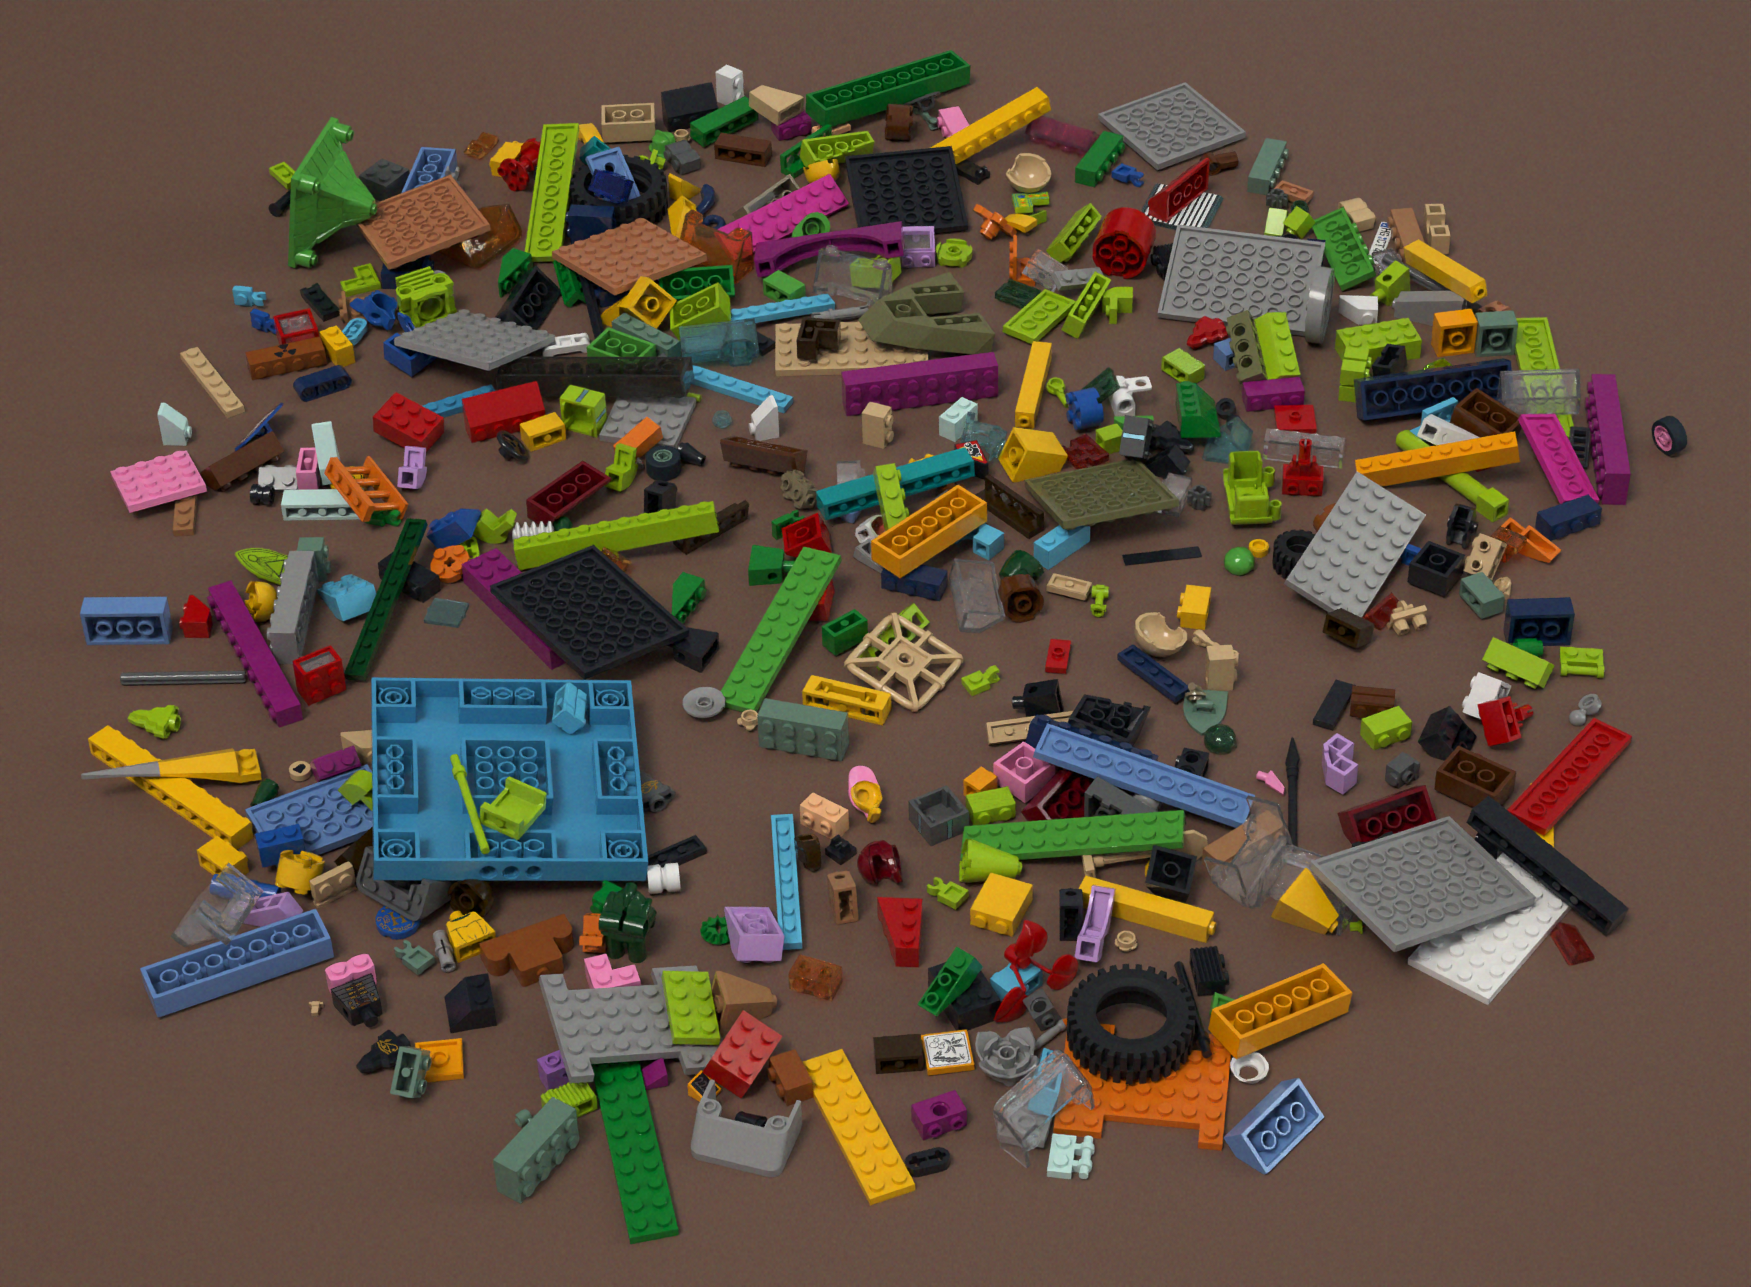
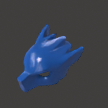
[349,290,397,330]

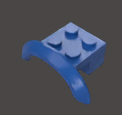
[383,312,443,377]

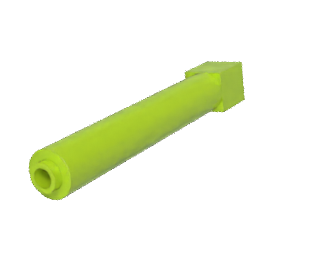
[1396,430,1509,523]

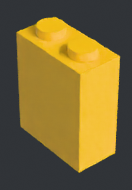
[970,873,1033,937]

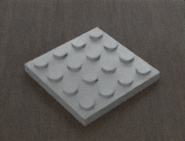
[599,388,696,448]

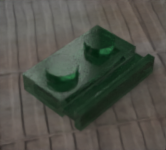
[995,279,1041,308]
[1081,367,1120,404]

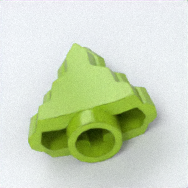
[128,705,181,739]

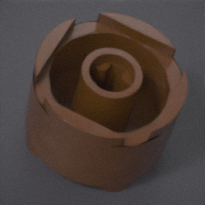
[885,104,913,141]
[997,574,1044,623]

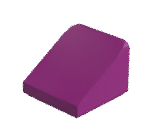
[641,1058,668,1090]

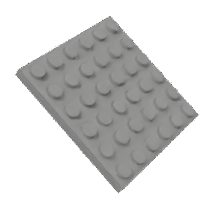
[1098,82,1246,170]
[394,309,555,371]

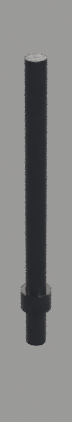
[1174,961,1212,1058]

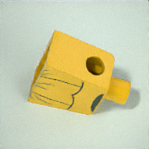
[446,911,496,963]

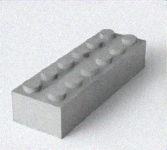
[267,551,319,664]

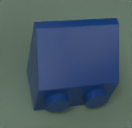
[426,509,481,549]
[254,824,305,868]

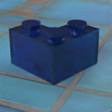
[588,169,634,204]

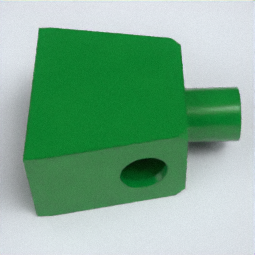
[748,545,795,586]

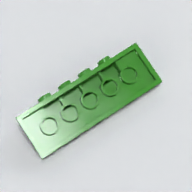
[1312,207,1376,291]

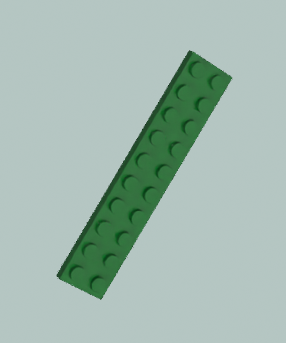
[591,1061,679,1244]

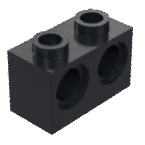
[1175,747,1209,778]

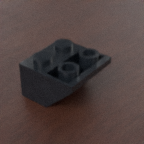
[1418,706,1477,761]

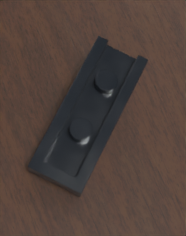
[956,159,990,185]

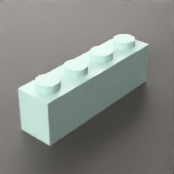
[281,489,364,521]

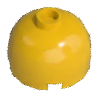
[803,159,840,184]
[245,581,278,622]

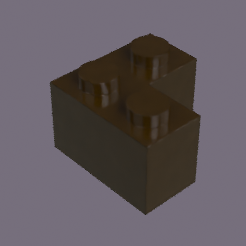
[796,317,841,360]

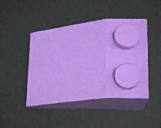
[724,907,784,963]

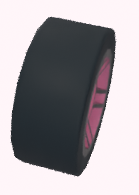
[1651,416,1687,455]

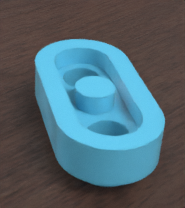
[342,318,368,346]

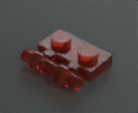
[1062,434,1109,470]

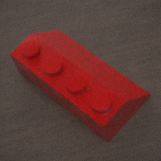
[1148,158,1210,222]
[462,381,546,443]

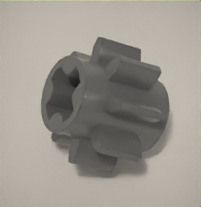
[1266,188,1288,209]
[1187,485,1212,510]

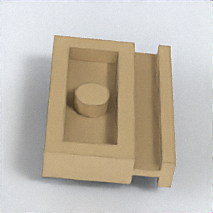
[309,861,357,908]

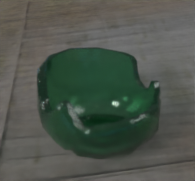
[1204,724,1237,754]

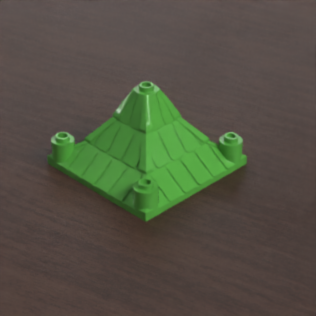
[288,117,378,268]

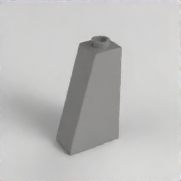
[1392,291,1467,326]

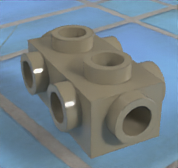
[780,470,819,510]

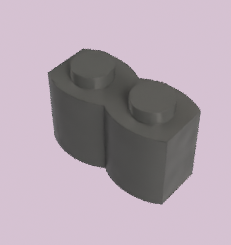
[664,140,701,175]

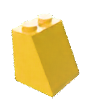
[998,427,1068,483]

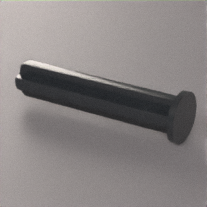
[268,189,291,217]

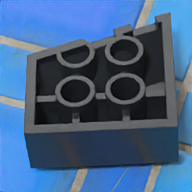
[1068,694,1151,747]

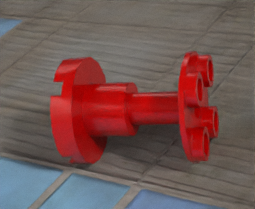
[497,138,541,191]

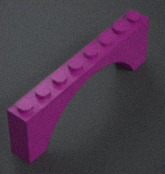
[754,221,905,277]

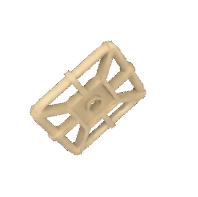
[844,613,963,712]

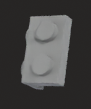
[258,465,298,492]

